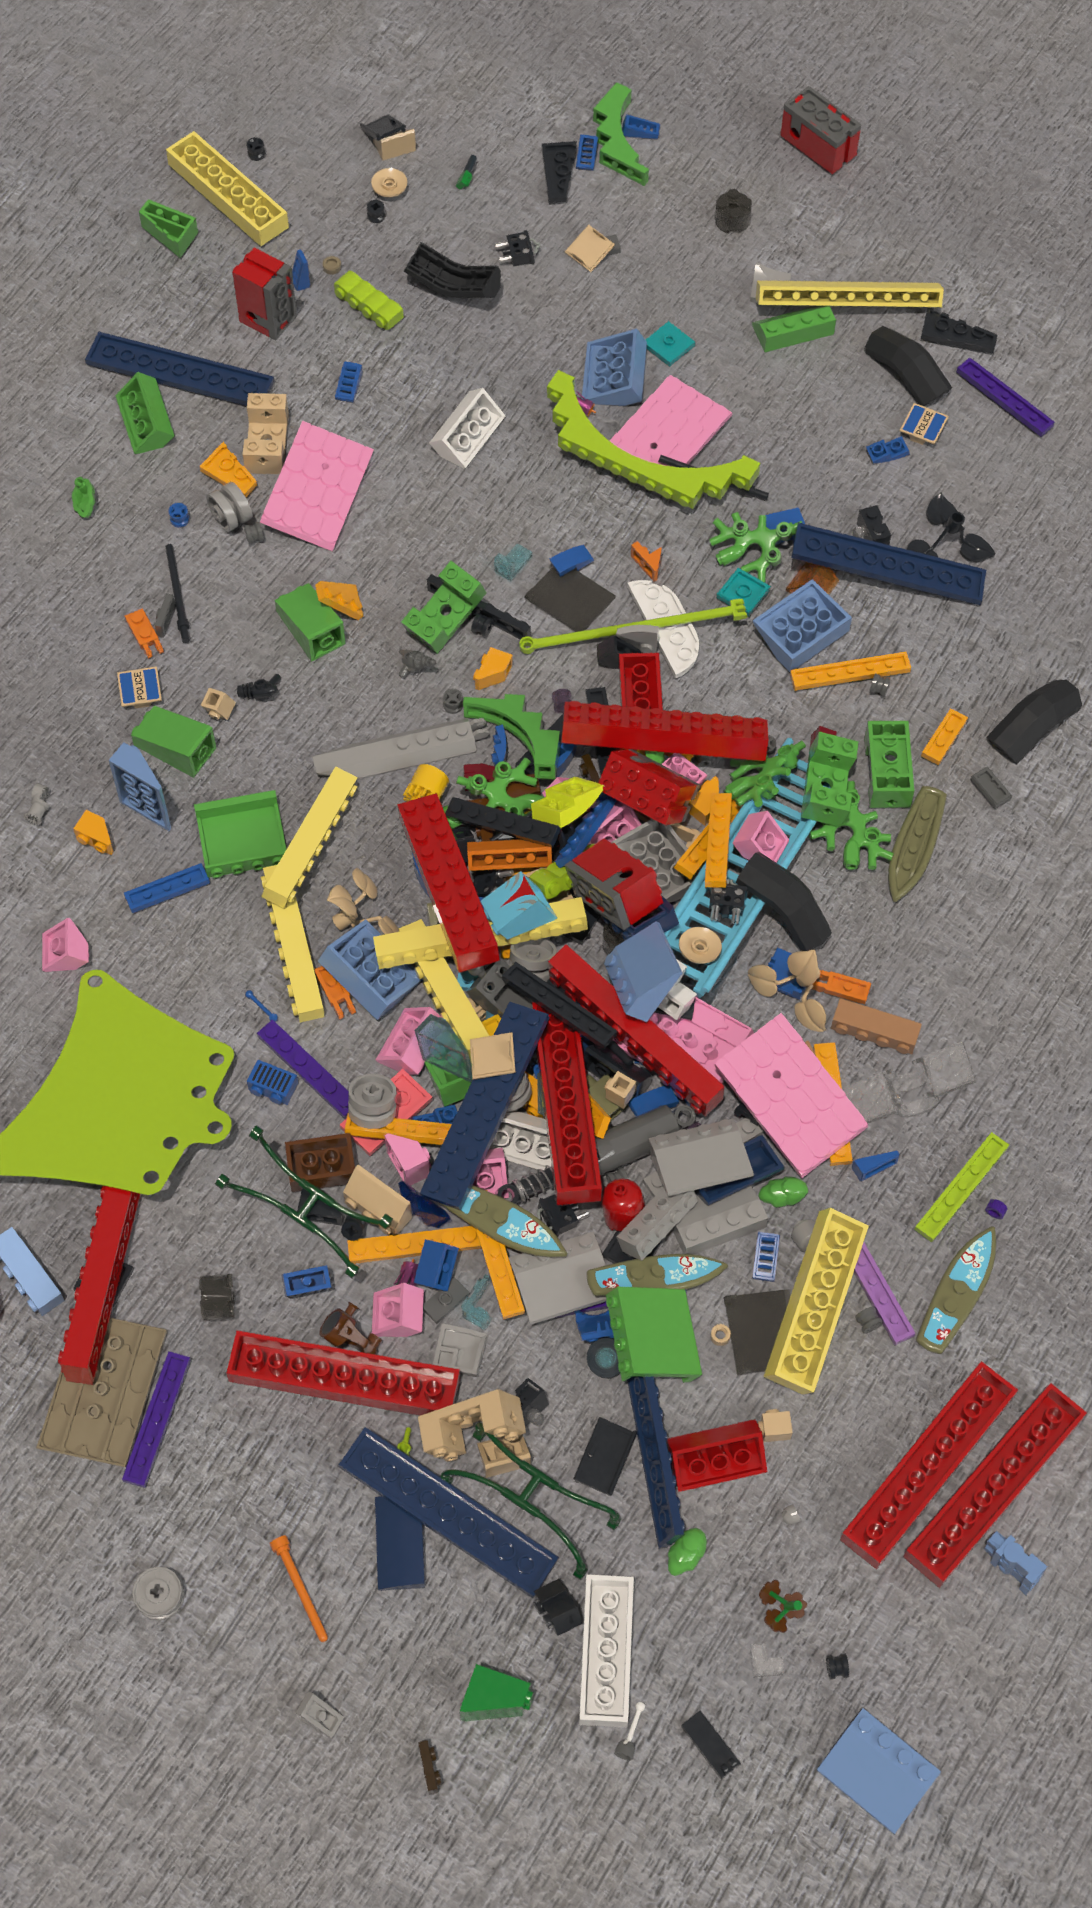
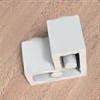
[658,959,697,1020]

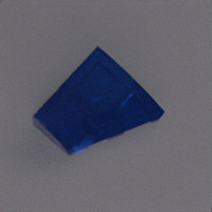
[398,1181,450,1228]

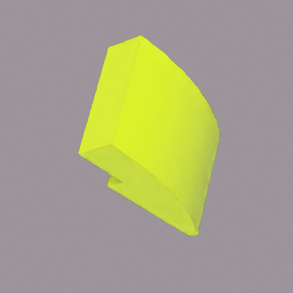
[531,777,604,828]

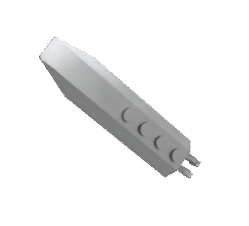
[312,718,489,779]

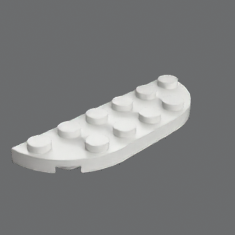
[627,580,699,679]

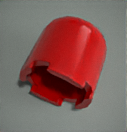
[601,1178,645,1231]

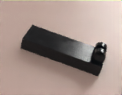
[681,1711,741,1780]

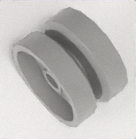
[206,482,253,532]
[509,938,557,982]
[348,1074,396,1129]

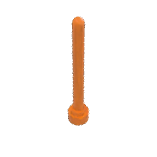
[270,1535,328,1642]

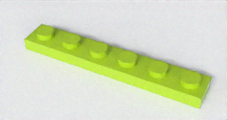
[914,1132,1009,1242]

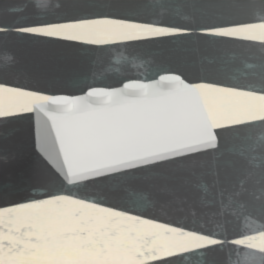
[429,388,505,468]
[489,1111,551,1170]

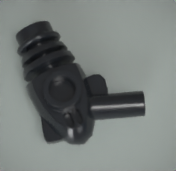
[237,674,281,701]

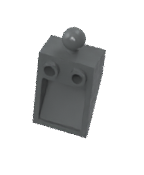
[466,957,533,1018]

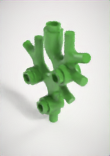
[709,512,802,583]
[723,740,806,807]
[456,758,545,816]
[809,781,894,870]

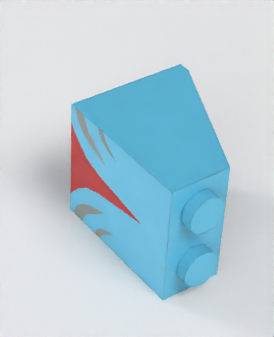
[480,871,557,940]

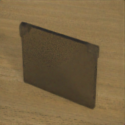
[524,567,616,632]
[723,1289,790,1375]

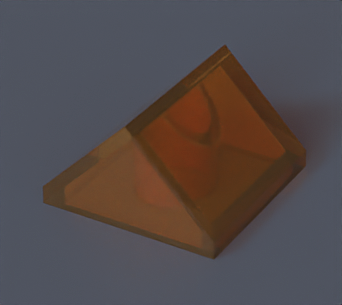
[785,562,839,595]

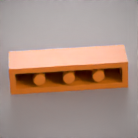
[467,839,552,871]

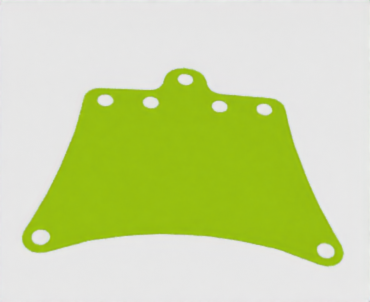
[0,969,234,1195]

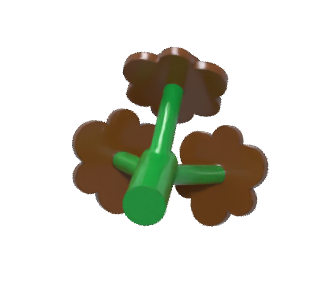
[759,1580,807,1633]

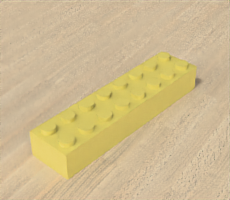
[166,131,289,246]
[764,1208,869,1395]

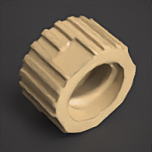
[711,1324,731,1346]

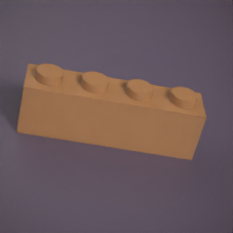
[831,998,922,1054]

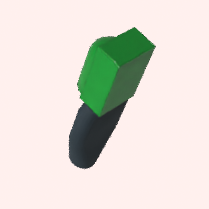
[456,155,477,190]

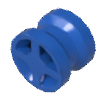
[168,503,189,528]

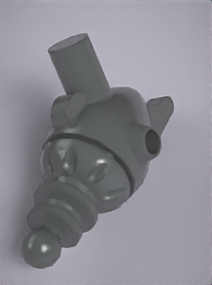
[398,649,436,679]

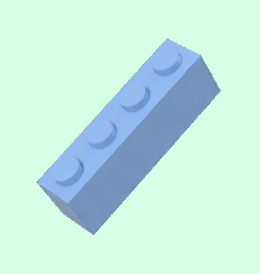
[0,1227,64,1316]

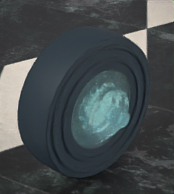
[587,1337,620,1378]

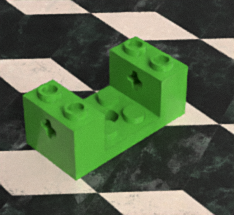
[401,561,487,654]
[864,721,914,808]
[801,732,858,827]

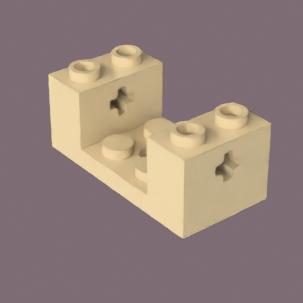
[243,393,289,474]
[418,1389,526,1461]

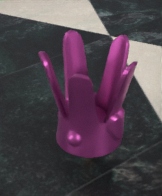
[576,391,596,417]
[393,1259,418,1287]

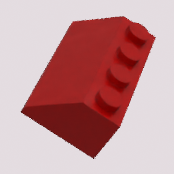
[618,653,663,710]
[667,1419,768,1492]

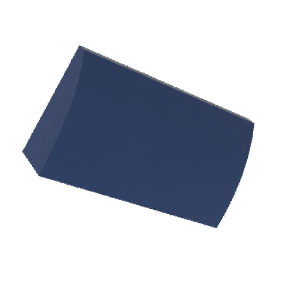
[694,1135,784,1205]
[375,1496,425,1591]

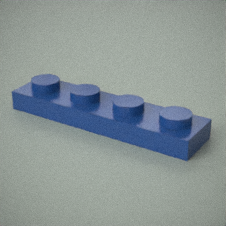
[124,863,210,913]

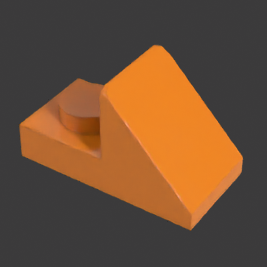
[631,541,662,582]

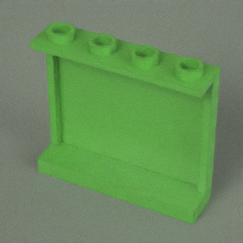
[194,790,287,878]
[606,1287,702,1382]

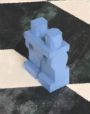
[984,1531,1048,1595]

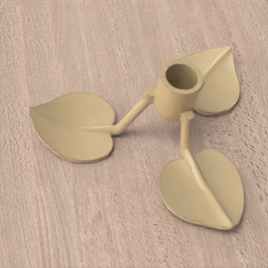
[327,868,399,934]
[748,949,826,1032]

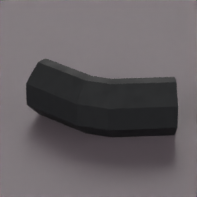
[403,242,501,298]
[864,326,952,406]
[986,679,1082,764]
[736,852,832,951]

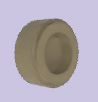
[323,256,341,275]

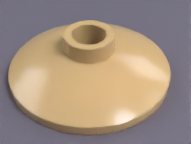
[371,168,407,197]
[679,927,722,964]

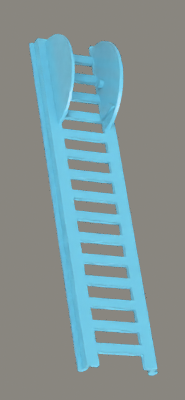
[664,738,831,998]

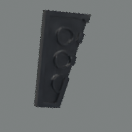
[541,141,577,203]
[920,307,998,354]

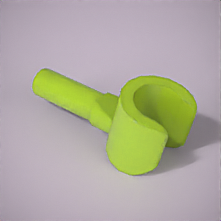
[397,1427,412,1456]

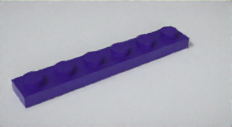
[956,357,1055,437]
[257,1020,349,1119]
[122,1351,191,1488]

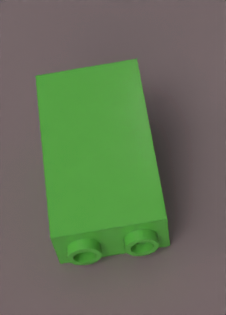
[275,583,346,662]
[131,706,216,778]

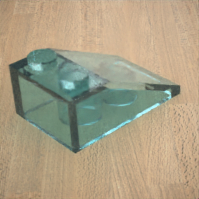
[414,1014,473,1082]

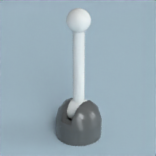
[614,1702,645,1761]

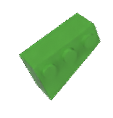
[139,199,198,258]

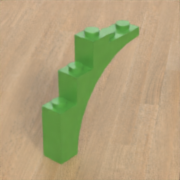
[463,694,560,779]

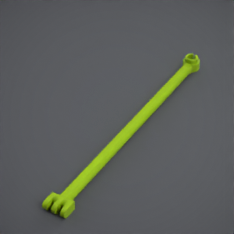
[519,599,747,654]

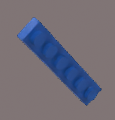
[555,792,617,868]

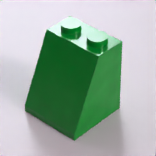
[460,1664,534,1722]

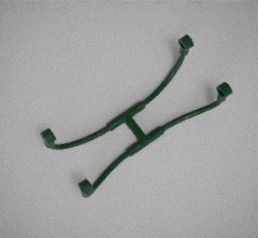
[215,1125,393,1278]
[441,1422,621,1581]

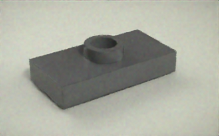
[155,593,176,638]
[970,766,1012,809]
[423,1277,470,1324]

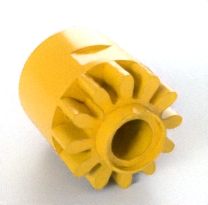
[403,764,449,801]

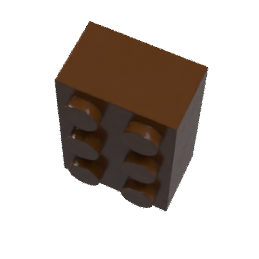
[285,1133,355,1192]

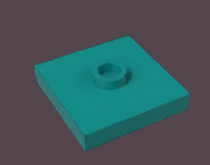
[646,321,695,367]
[716,568,771,616]

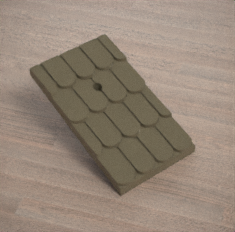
[36,1318,168,1467]

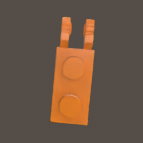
[125,608,164,659]
[314,966,356,1020]
[812,970,871,1004]

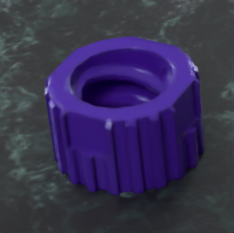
[985,1199,1008,1219]

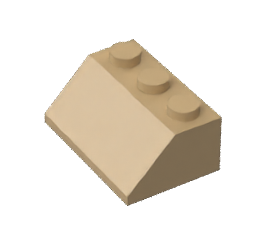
[343,1165,412,1235]

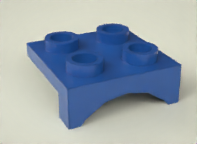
[768,947,806,1000]
[574,1309,614,1342]

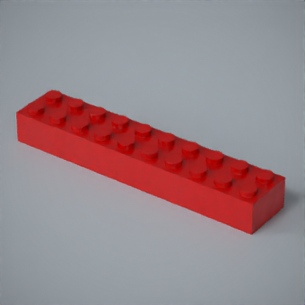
[561,701,769,761]
[397,793,500,973]
[548,944,724,1117]
[532,999,602,1205]
[58,1185,141,1385]
[226,1330,460,1416]
[840,1361,1018,1570]
[903,1383,1087,1589]

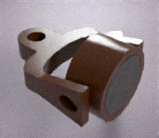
[319,1302,382,1354]

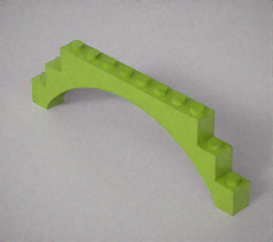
[547,370,760,509]

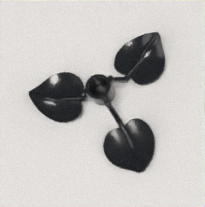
[906,492,996,562]

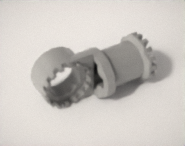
[24,783,49,825]

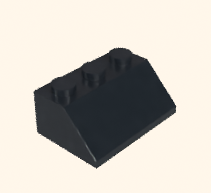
[584,1044,652,1098]

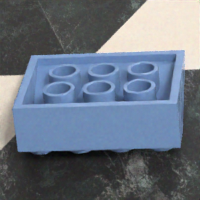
[582,329,647,406]
[753,579,852,672]
[109,742,171,831]
[318,919,423,1020]
[604,922,682,1022]
[817,1708,941,1834]

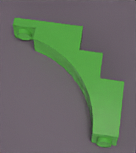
[593,82,649,186]

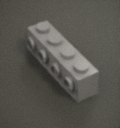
[617,1187,698,1261]

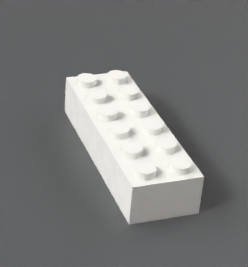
[579,1574,634,1728]

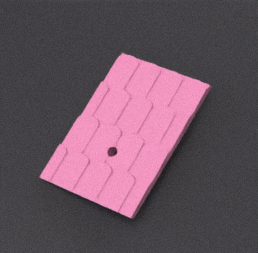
[610,375,733,466]
[260,421,374,551]
[613,997,754,1083]
[714,1013,868,1178]

